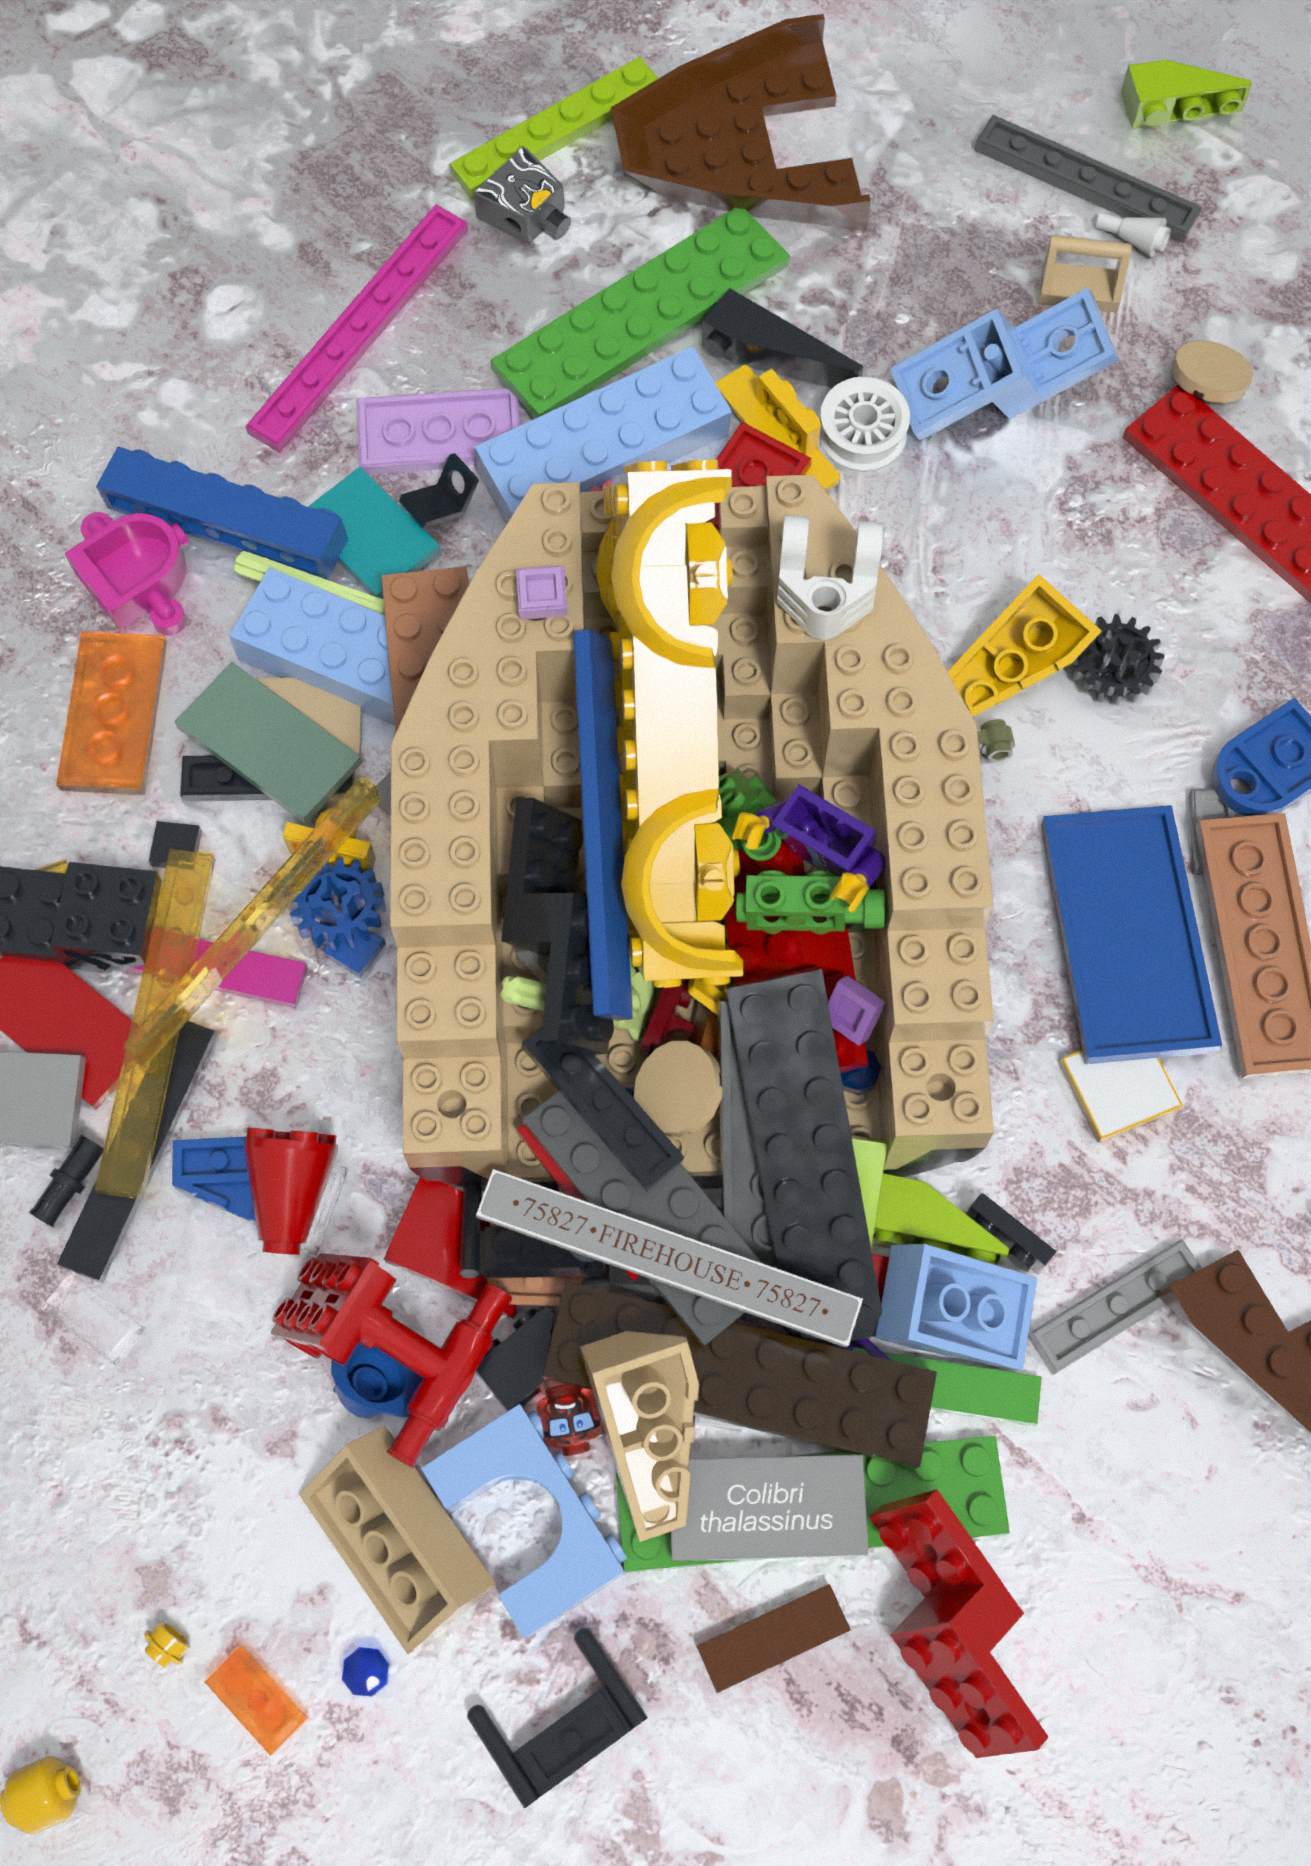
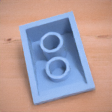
[875,1244,1037,1371]

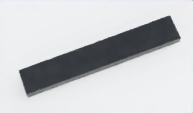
[57,1016,217,1284]

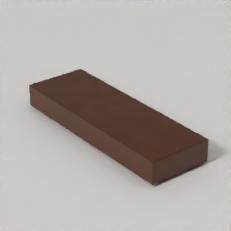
[696,1584,851,1694]

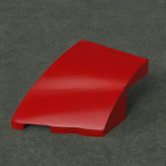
[384,1177,517,1319]

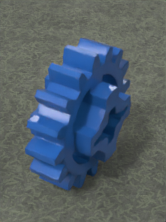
[288,857,386,952]

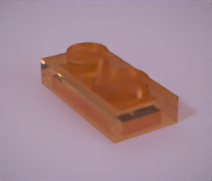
[204,1645,310,1756]

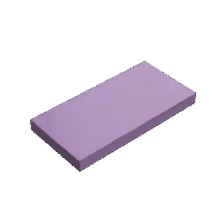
[357,388,520,474]

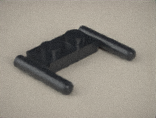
[460,1183,604,1278]
[467,1628,648,1809]

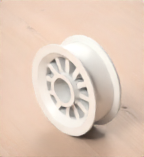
[819,377,910,471]

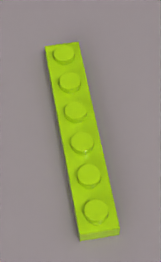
[449,56,659,199]

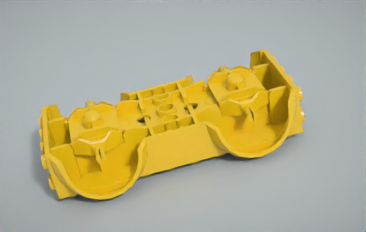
[596,460,743,988]

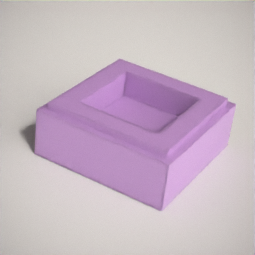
[516,566,568,620]

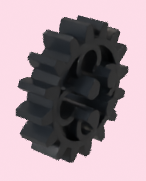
[1070,614,1165,705]

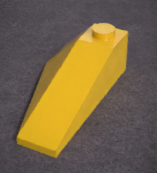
[947,574,1102,718]

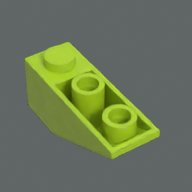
[1121,59,1252,128]
[873,1173,1009,1265]

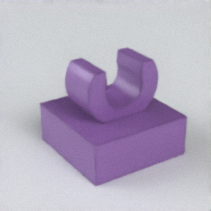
[828,975,886,1046]

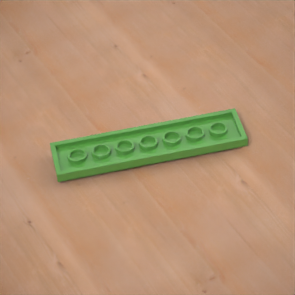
[491,208,790,419]
[616,1436,1010,1573]

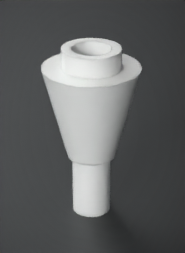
[1096,212,1171,257]

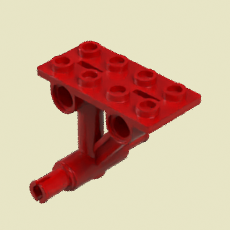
[271,1253,513,1468]

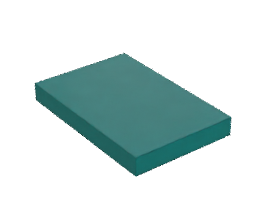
[308,467,441,599]

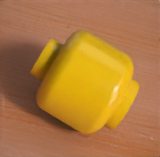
[0,1756,81,1835]

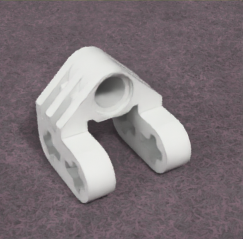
[777,515,883,640]

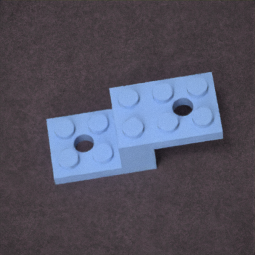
[890,287,1120,441]

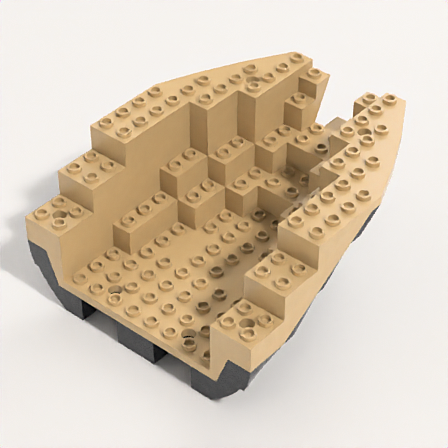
[390,475,994,1192]

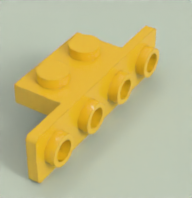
[715,365,841,491]

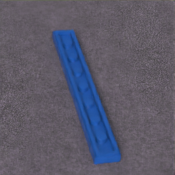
[573,629,633,1021]

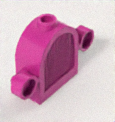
[64,512,190,636]

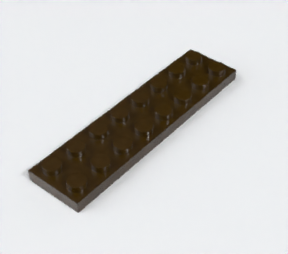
[542,1281,937,1469]

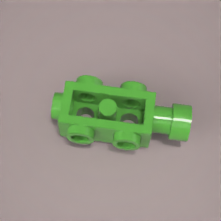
[717,767,781,861]
[736,870,885,934]

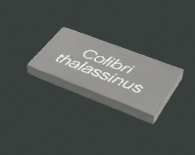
[671,1455,869,1562]

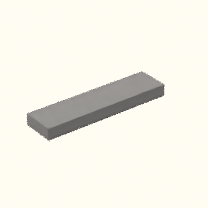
[1028,1239,1202,1376]

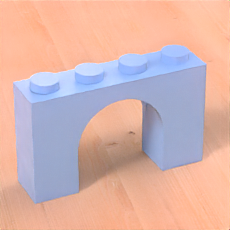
[421,1404,627,1641]

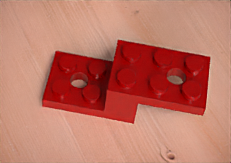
[725,838,868,1074]
[869,1489,1049,1758]

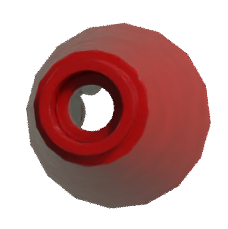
[244,1128,338,1255]

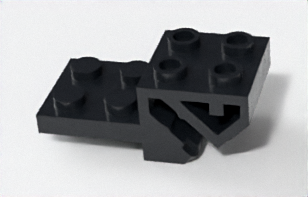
[0,862,162,973]

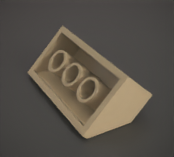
[299,1425,496,1655]

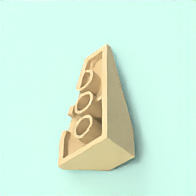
[580,1331,699,1542]

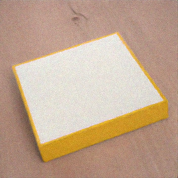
[1059,1050,1183,1143]

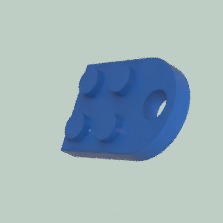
[1212,698,1311,816]

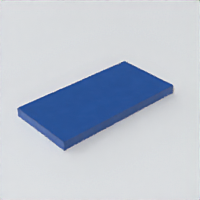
[1041,805,1222,1064]

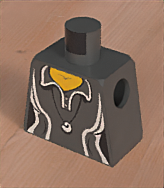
[473,146,571,243]

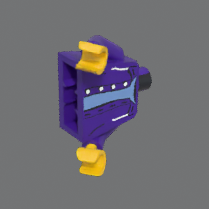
[731,784,886,912]

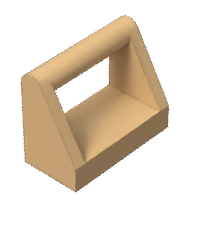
[1039,235,1132,313]

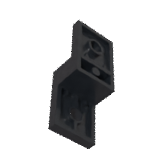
[501,798,614,1055]

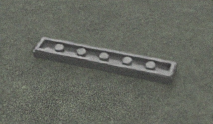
[974,115,1202,244]

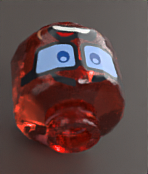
[536,1384,603,1456]

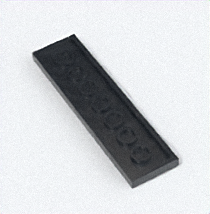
[724,966,882,1346]

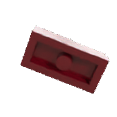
[640,979,694,1057]

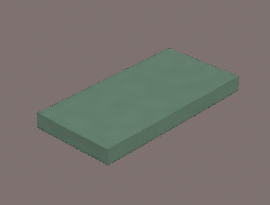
[174,662,362,825]

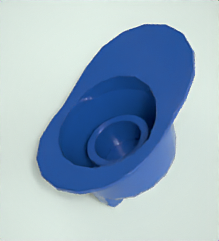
[331,1343,423,1419]

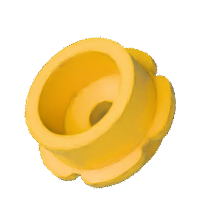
[144,1621,191,1668]

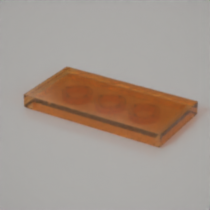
[56,631,168,795]

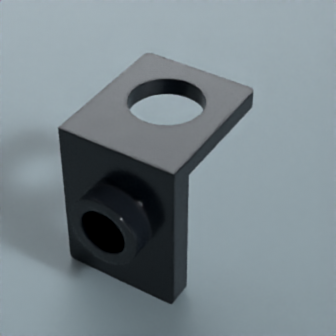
[399,453,479,528]

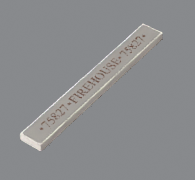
[476,1169,863,1347]

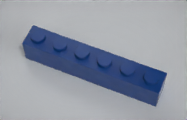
[96,446,349,580]

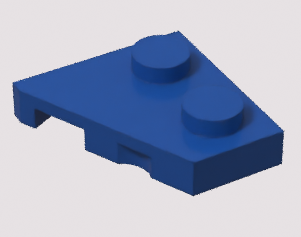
[172,1136,256,1224]

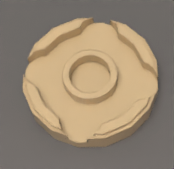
[1171,340,1253,403]
[634,1041,723,1137]

